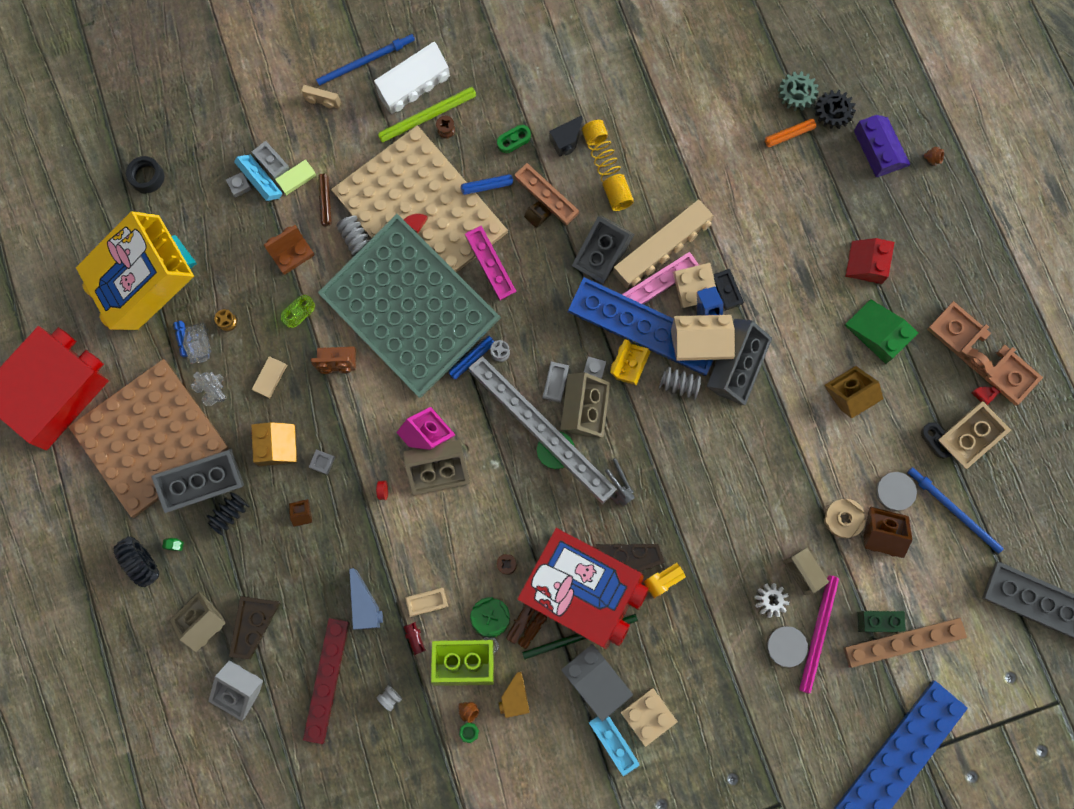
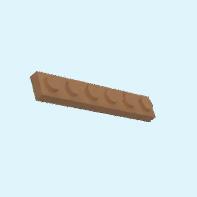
[844,618,967,668]

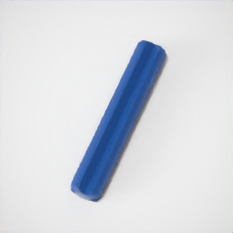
[460,174,513,195]
[449,336,494,379]

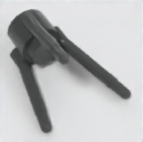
[605,458,635,506]

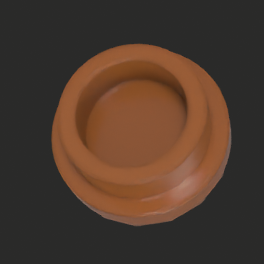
[923,147,944,166]
[458,702,479,723]

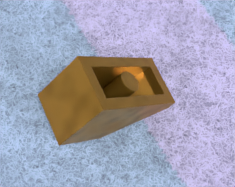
[499,671,530,718]

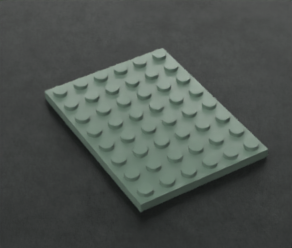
[318,214,501,398]

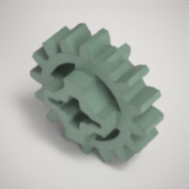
[778,71,819,111]

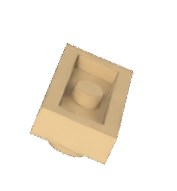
[302,85,341,109]

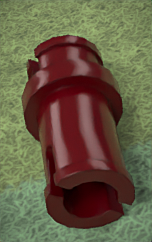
[404,622,426,655]

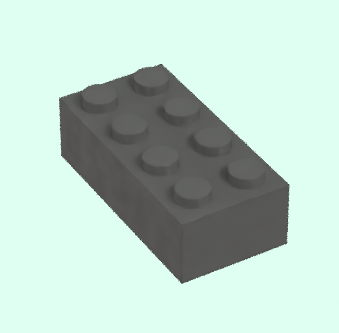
[151,449,244,513]

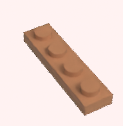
[514,163,579,226]

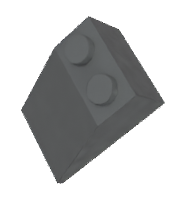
[572,216,635,284]
[561,644,633,722]

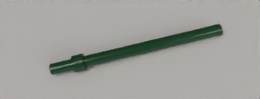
[522,614,638,660]

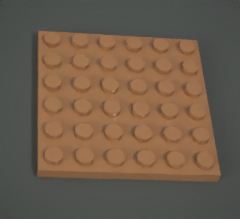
[69,359,229,518]

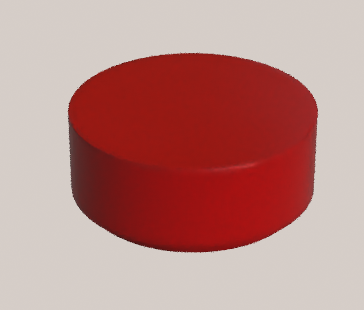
[376,481,388,500]

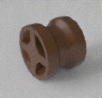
[436,116,455,139]
[497,554,517,575]

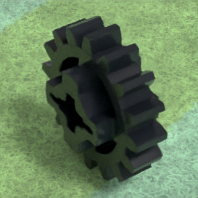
[815,90,856,129]

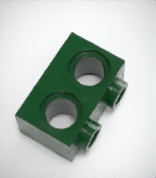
[857,611,906,632]

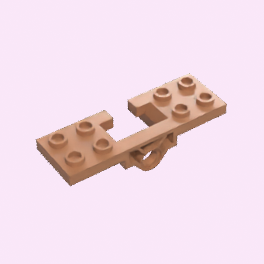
[927,301,1043,406]

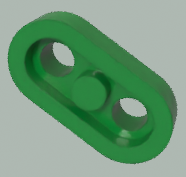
[497,125,531,153]

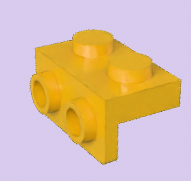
[610,339,651,385]

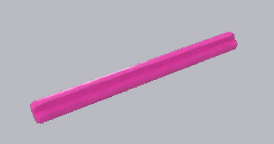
[799,575,839,694]

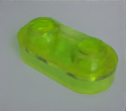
[281,295,315,328]

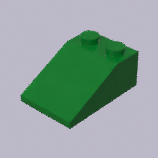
[845,299,919,364]

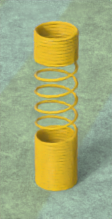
[581,119,634,211]

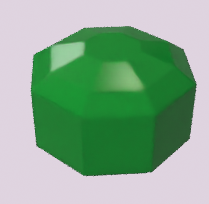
[162,538,184,551]
[459,722,479,743]

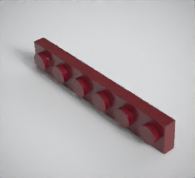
[303,618,350,744]

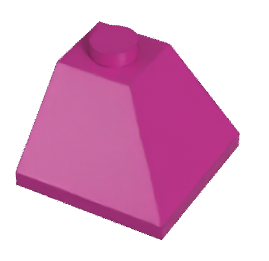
[396,407,455,450]

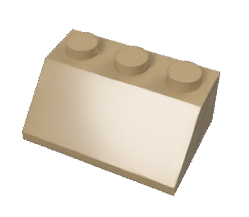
[671,315,735,361]

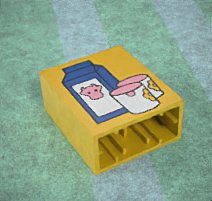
[76,211,194,330]

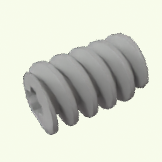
[336,215,370,257]
[659,367,701,400]

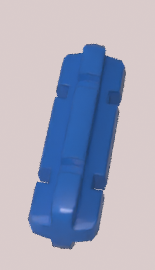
[173,321,192,357]

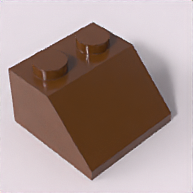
[864,506,912,558]

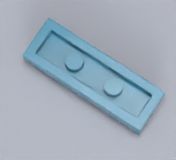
[234,154,283,201]
[589,716,640,776]

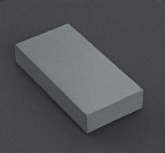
[542,362,569,403]

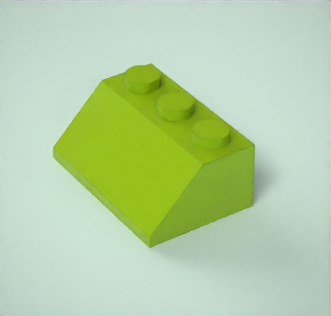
[431,640,494,686]

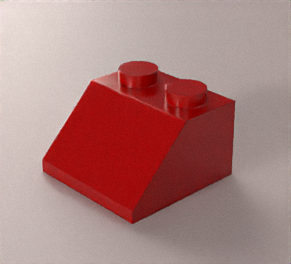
[845,238,895,284]

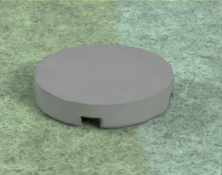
[876,472,917,511]
[767,626,808,667]

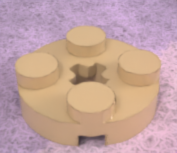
[824,499,866,539]

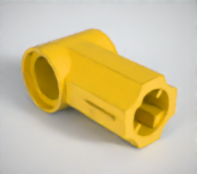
[643,563,686,598]

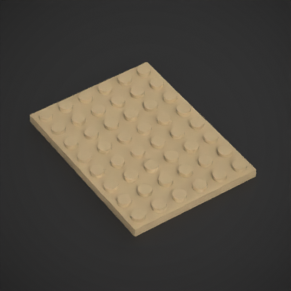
[331,125,508,272]

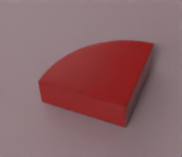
[404,214,428,233]
[971,387,1001,405]

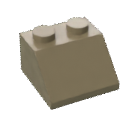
[783,548,829,595]
[170,592,226,652]

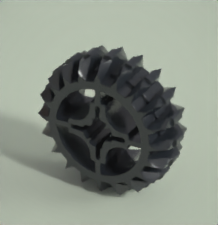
[113,536,159,588]

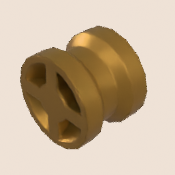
[214,309,237,331]

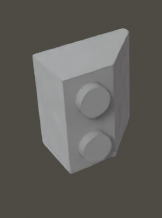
[208,661,263,721]

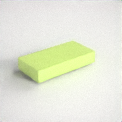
[275,159,317,195]

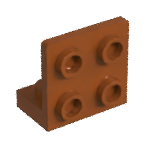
[264,225,315,275]
[311,347,356,374]

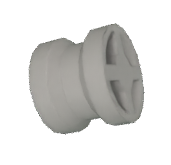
[491,340,510,362]
[376,685,402,712]

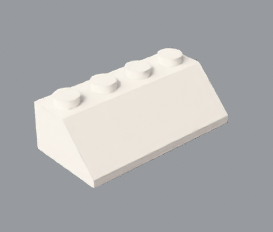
[374,42,450,114]

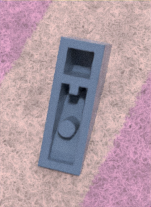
[349,569,383,630]

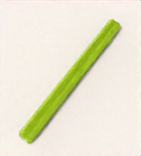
[378,87,476,142]

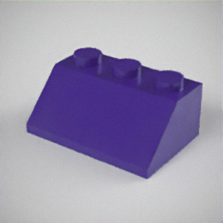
[854,115,910,178]

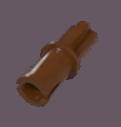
[506,604,536,644]

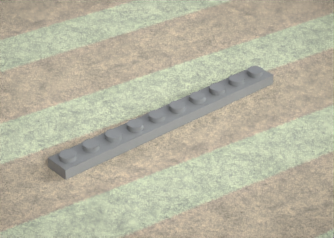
[468,356,617,504]

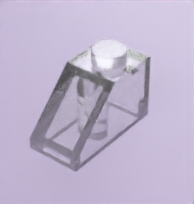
[183,323,211,364]

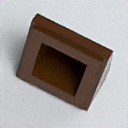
[289,499,312,527]

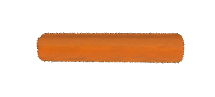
[765,119,816,147]

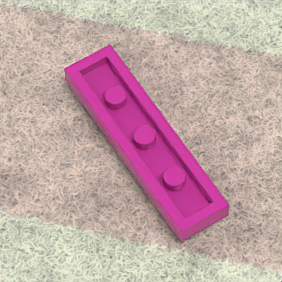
[465,226,516,301]

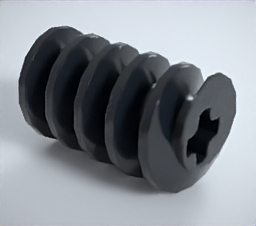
[207,492,250,535]

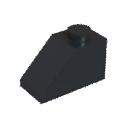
[549,115,583,157]

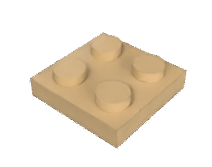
[673,263,716,308]
[620,688,678,747]

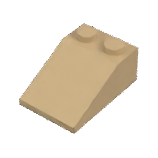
[938,401,1011,469]

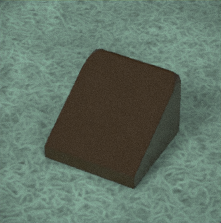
[524,201,552,228]

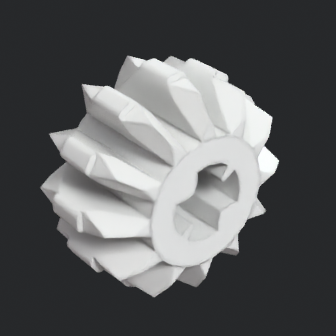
[754,583,789,618]

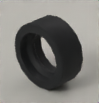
[126,156,165,193]

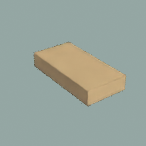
[252,356,287,399]
[405,587,449,617]

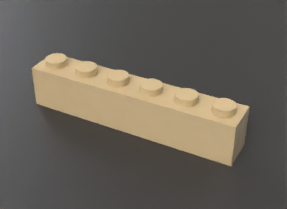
[613,199,713,289]

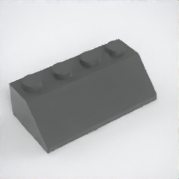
[706,319,772,406]

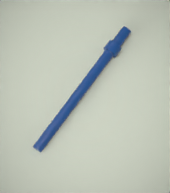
[316,34,415,86]
[907,467,1004,554]

